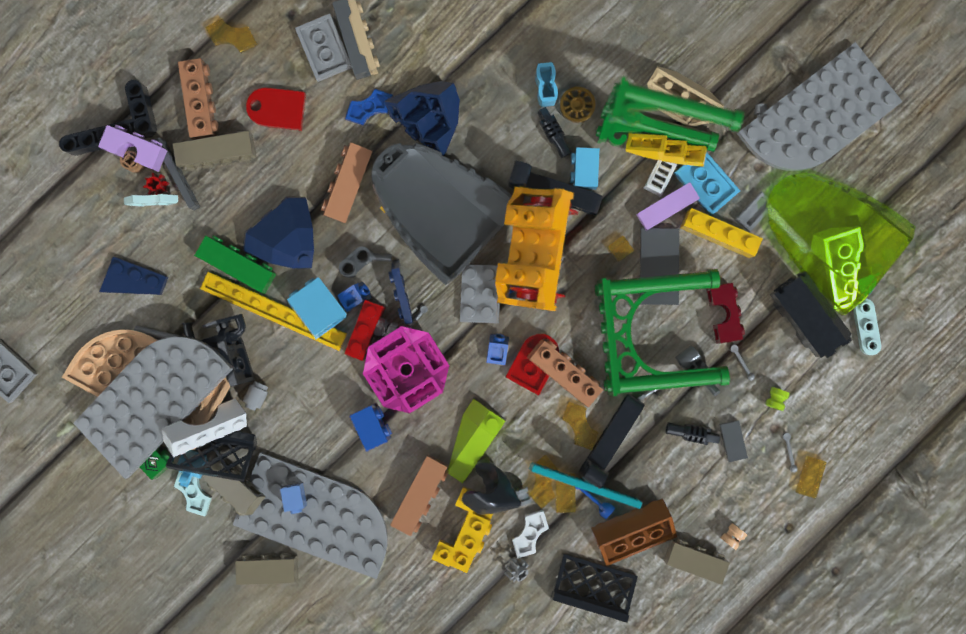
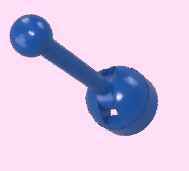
[574,486,615,520]

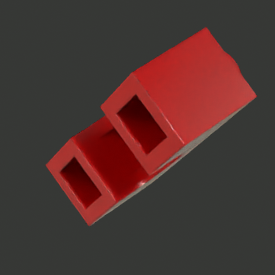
[344,300,385,361]

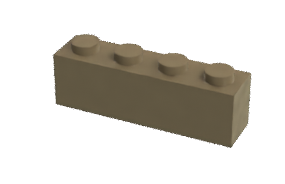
[173,131,256,171]

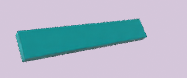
[529,462,642,509]

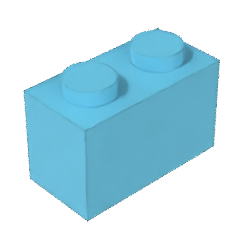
[570,147,600,190]

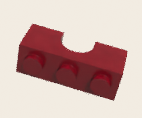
[706,283,745,344]

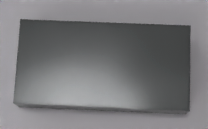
[719,420,748,462]

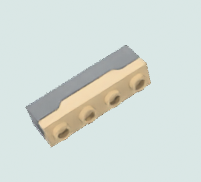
[332,0,380,80]

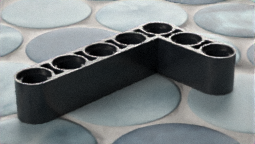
[59,80,157,156]
[508,161,603,215]
[578,393,645,489]

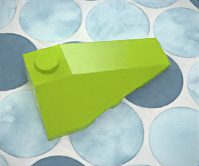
[448,399,506,483]

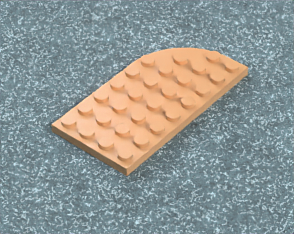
[62,330,230,450]

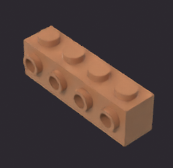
[178,58,219,140]
[321,142,372,223]
[527,340,603,408]
[390,454,449,536]

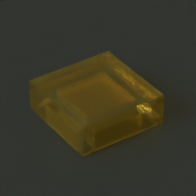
[607,236,634,262]

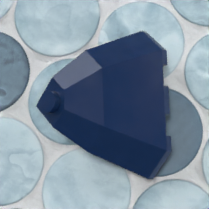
[384,81,460,156]
[243,196,314,268]

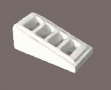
[644,160,677,197]

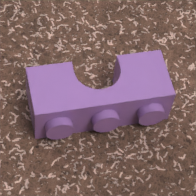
[98,125,167,172]

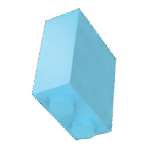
[287,277,347,339]

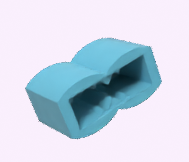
[535,62,558,107]

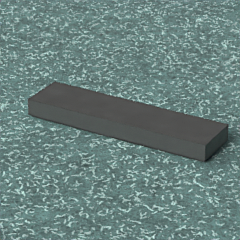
[155,138,200,211]

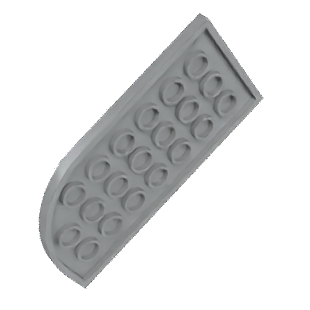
[737,42,903,171]
[73,337,233,479]
[233,452,388,579]

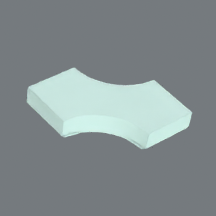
[124,194,178,207]
[174,472,212,516]

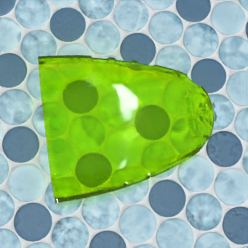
[766,173,916,315]

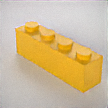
[680,208,763,258]

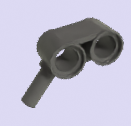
[339,246,392,278]
[675,346,720,396]

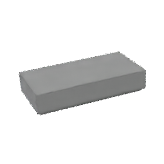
[735,191,775,232]

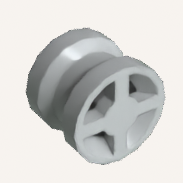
[514,487,531,506]

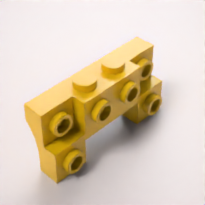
[431,486,493,573]

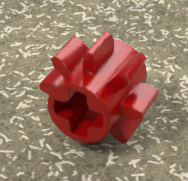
[143,173,169,195]

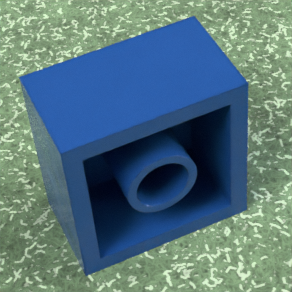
[350,404,392,451]

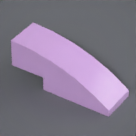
[636,182,700,231]

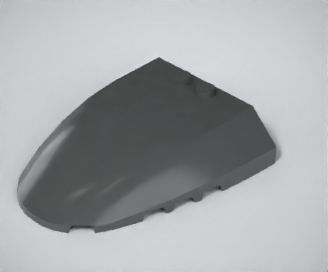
[372,143,512,285]

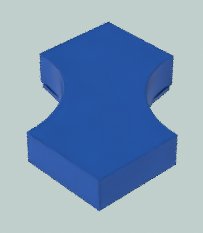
[345,89,393,126]

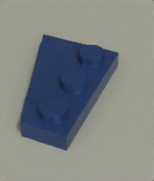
[99,257,169,295]
[389,259,413,324]

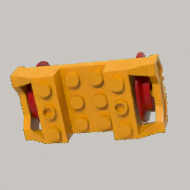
[495,187,578,311]

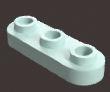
[853,298,881,355]

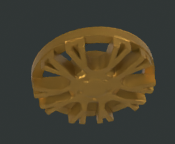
[560,87,596,123]

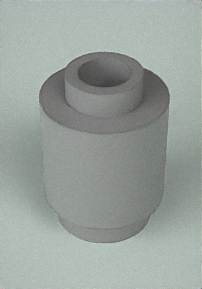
[243,381,268,411]

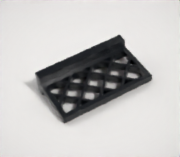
[166,431,257,482]
[550,554,638,623]

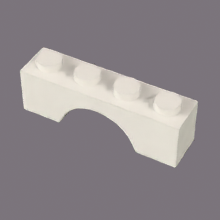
[162,399,247,457]

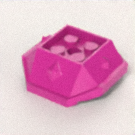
[363,326,450,413]

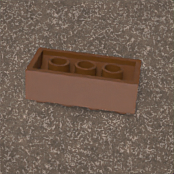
[591,498,677,566]

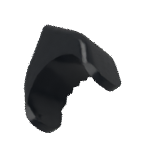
[462,459,521,515]

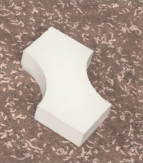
[512,509,549,558]

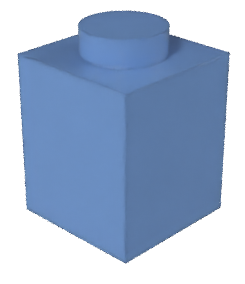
[280,483,307,514]

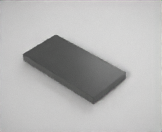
[640,228,679,305]

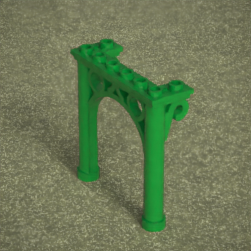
[595,76,744,152]
[594,269,730,396]

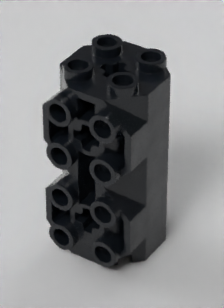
[770,271,852,358]

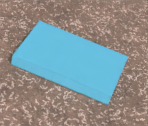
[673,152,740,216]

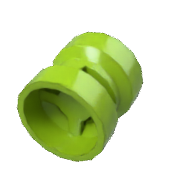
[765,387,790,411]

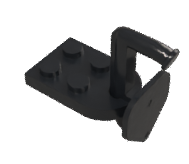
[182,314,255,387]

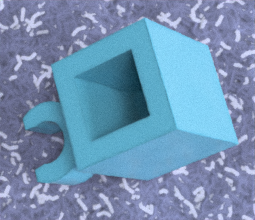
[177,450,208,488]

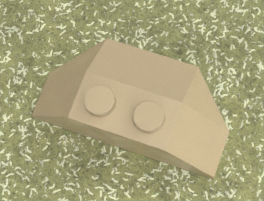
[647,66,724,127]

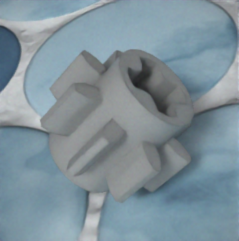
[504,557,529,582]

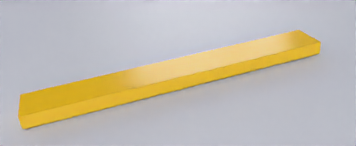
[200,272,347,351]

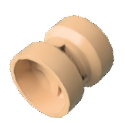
[720,523,747,550]

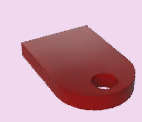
[246,88,306,131]
[505,334,560,396]

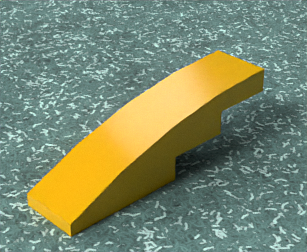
[625,133,707,167]

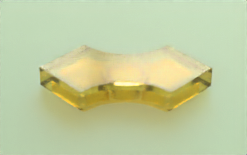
[205,19,258,53]
[562,401,599,450]
[529,454,558,509]

